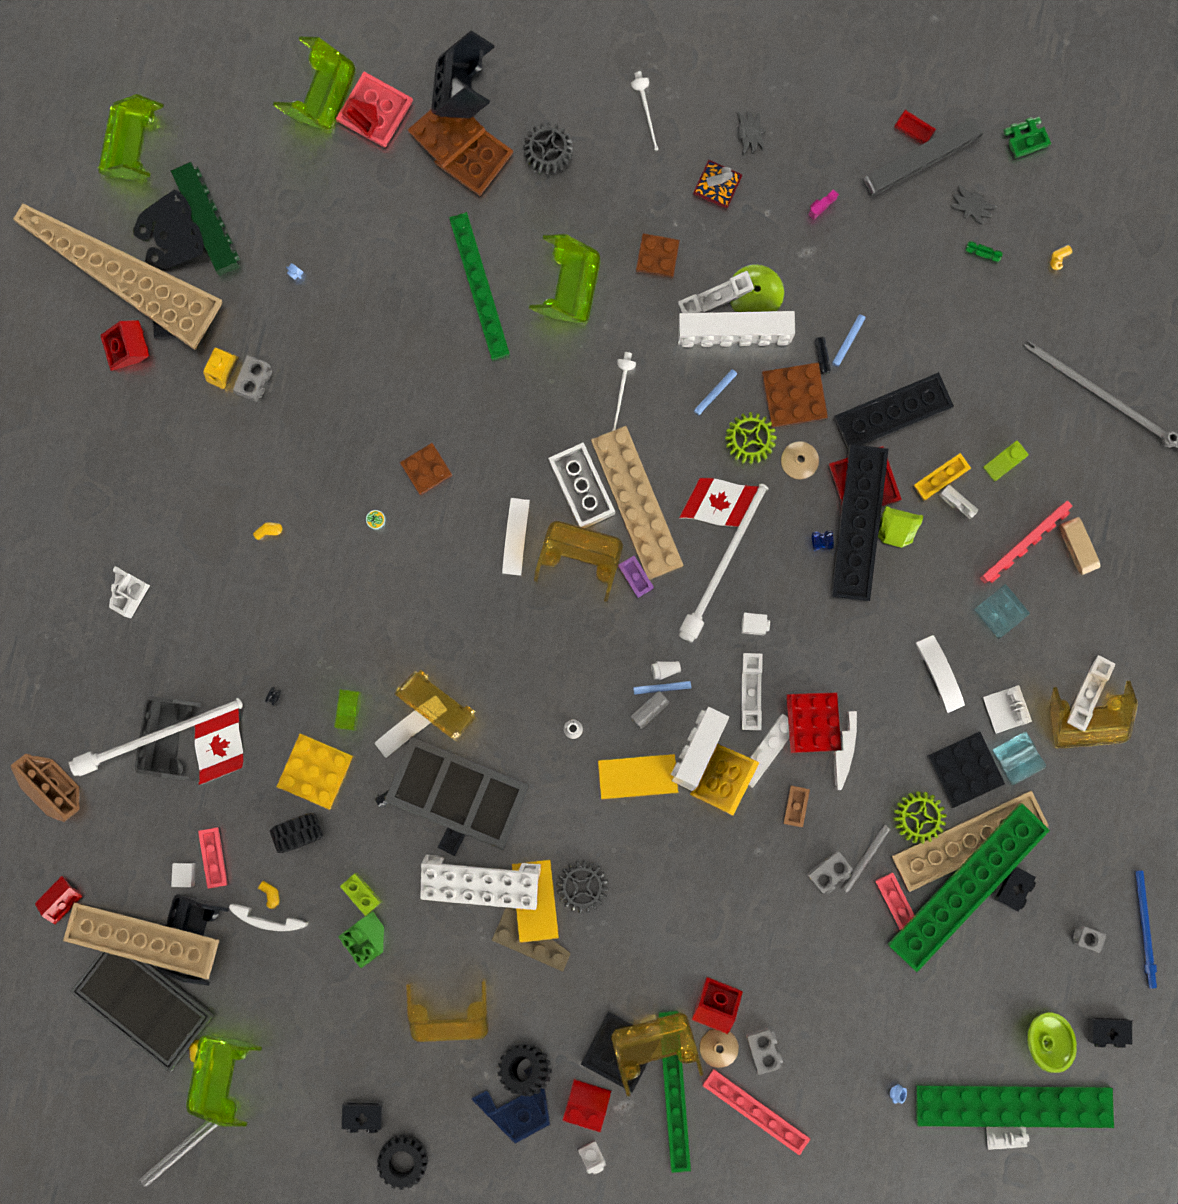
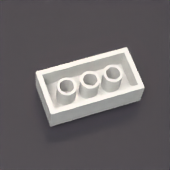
[548,443,615,530]
[671,707,729,791]

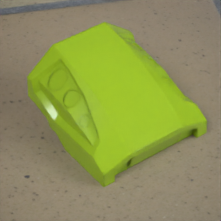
[878,506,924,548]

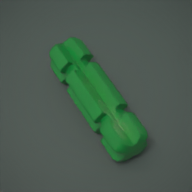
[966,241,1003,262]

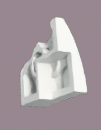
[939,485,978,519]
[109,566,150,619]

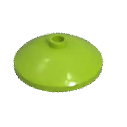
[730,265,784,312]
[1028,1013,1077,1073]

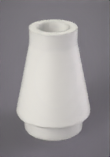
[651,661,681,680]
[563,720,583,739]

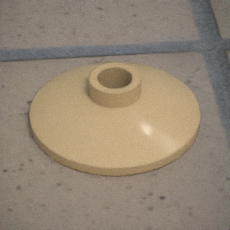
[781,442,819,479]
[699,1029,739,1068]

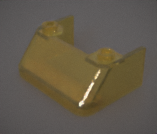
[534,521,623,602]
[394,669,478,743]
[1050,681,1138,748]
[407,979,489,1042]
[612,1013,704,1096]

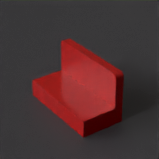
[35,876,83,924]

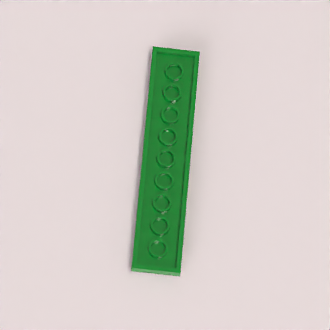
[887,803,1050,972]
[916,1085,1114,1128]

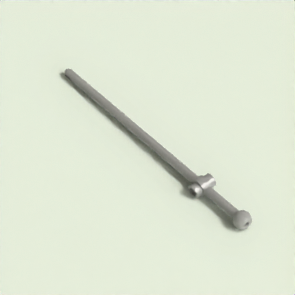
[1024,341,1178,448]

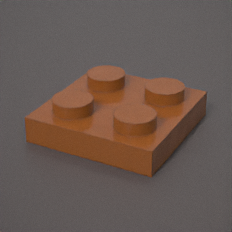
[636,233,680,278]
[400,443,452,495]

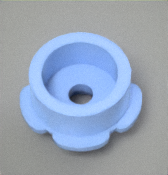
[286,263,304,280]
[890,1084,907,1104]

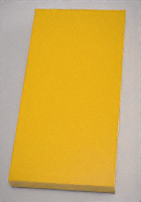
[598,754,678,799]
[512,860,559,943]

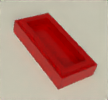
[894,110,936,144]

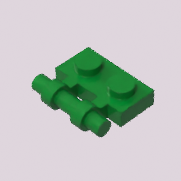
[1003,116,1051,159]

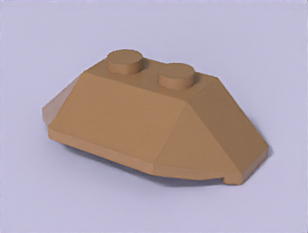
[10,754,80,822]

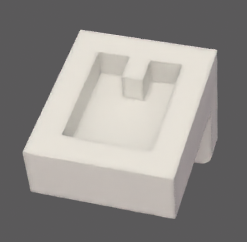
[578,1140,606,1174]

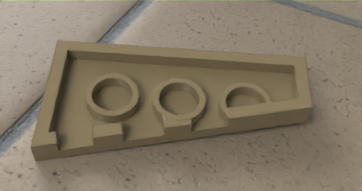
[492,907,571,972]

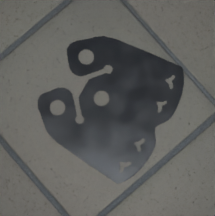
[133,189,204,270]

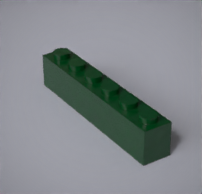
[171,162,240,276]

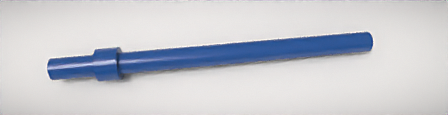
[1135,870,1157,989]

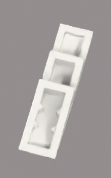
[833,711,857,790]

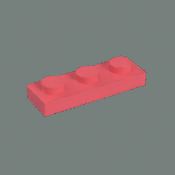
[198,827,228,889]
[875,872,915,930]

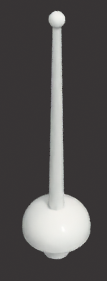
[631,71,658,151]
[612,352,636,431]

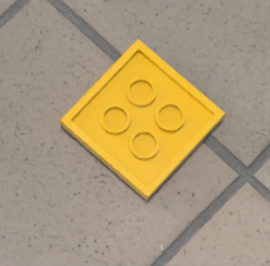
[276,734,354,810]
[690,744,759,815]

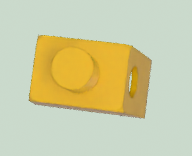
[203,347,239,389]

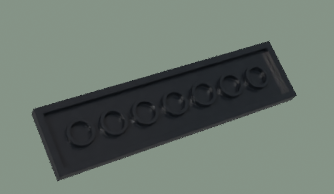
[831,444,889,601]

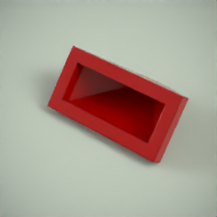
[342,98,379,138]

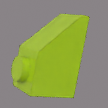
[983,440,1029,482]

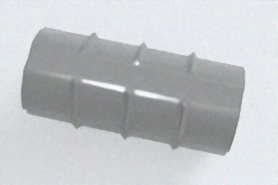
[630,691,670,729]

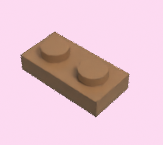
[783,786,810,828]

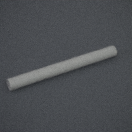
[841,825,891,893]

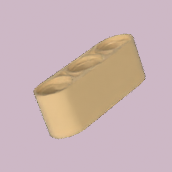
[1059,517,1100,575]

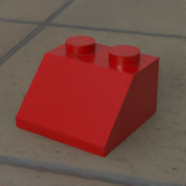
[100,320,149,371]
[691,977,743,1034]
[563,1079,611,1132]

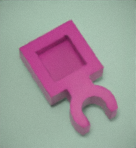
[808,190,839,220]

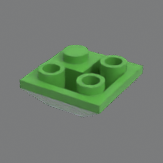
[338,911,384,968]

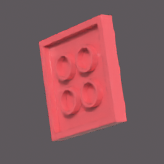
[336,72,413,148]

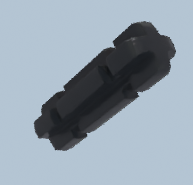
[815,337,831,374]

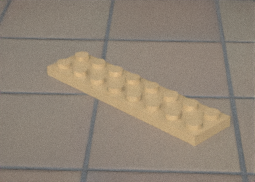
[591,426,684,580]
[891,791,1049,892]
[63,903,219,979]

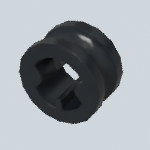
[265,687,282,706]

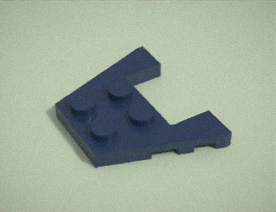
[472,1066,551,1144]

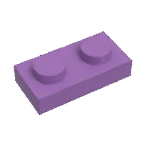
[618,556,654,598]

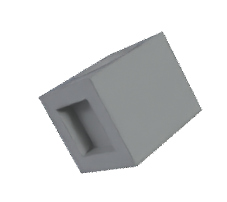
[1073,926,1107,953]

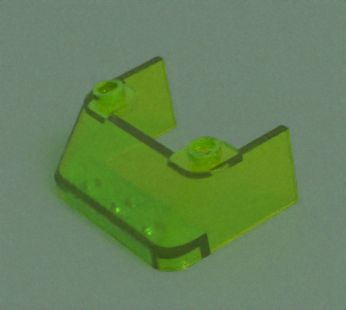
[273,36,355,130]
[98,94,164,181]
[529,234,600,323]
[186,1035,262,1127]

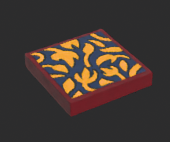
[693,159,743,210]

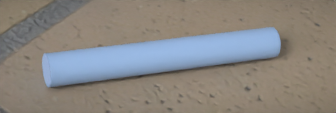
[832,314,866,367]
[694,369,737,415]
[633,681,691,695]

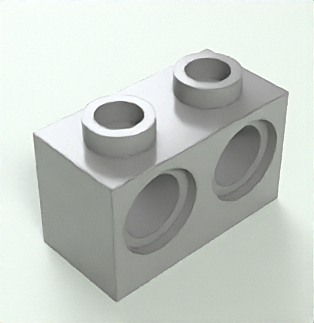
[233,355,272,402]
[807,851,853,894]
[746,1028,783,1075]

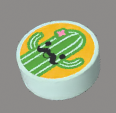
[366,510,386,530]

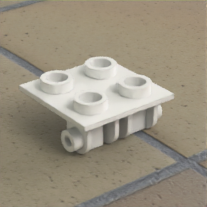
[983,685,1032,734]
[986,1127,1029,1150]

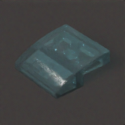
[974,584,1030,639]
[993,731,1046,786]

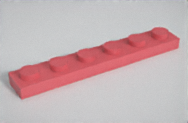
[980,501,1072,584]
[702,1069,810,1156]

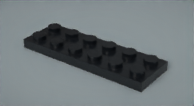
[834,372,954,451]

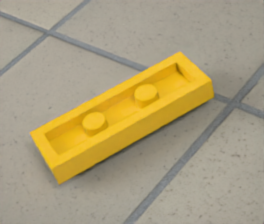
[913,453,971,501]

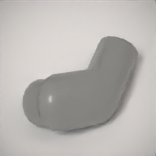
[707,167,733,187]

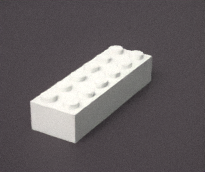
[678,311,795,347]

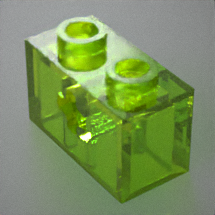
[334,689,362,731]

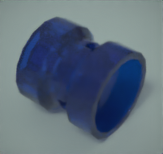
[812,530,834,551]

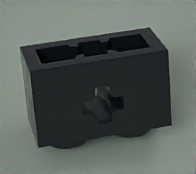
[994,867,1036,912]
[1088,1017,1132,1048]
[341,1102,384,1133]

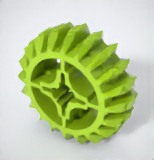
[725,412,777,464]
[893,791,947,844]

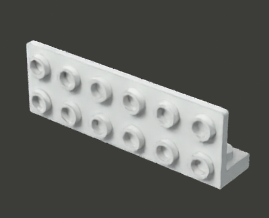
[421,854,541,910]

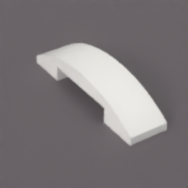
[678,271,755,313]
[502,498,530,576]
[916,635,965,713]
[741,653,763,731]
[1067,655,1115,732]
[375,696,447,758]
[229,904,308,931]

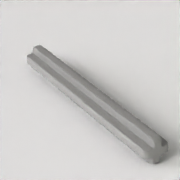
[140,1115,221,1187]

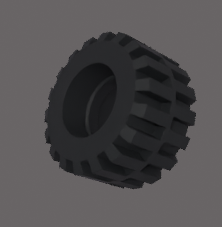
[269,813,324,853]
[498,1044,552,1096]
[377,1135,428,1190]

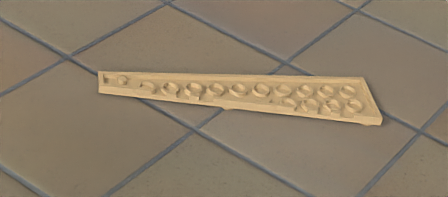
[13,204,223,350]

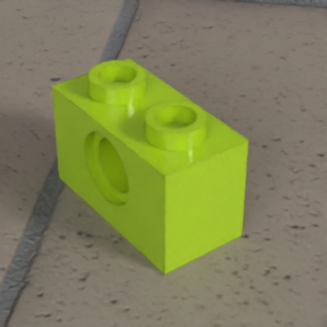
[340,873,382,916]

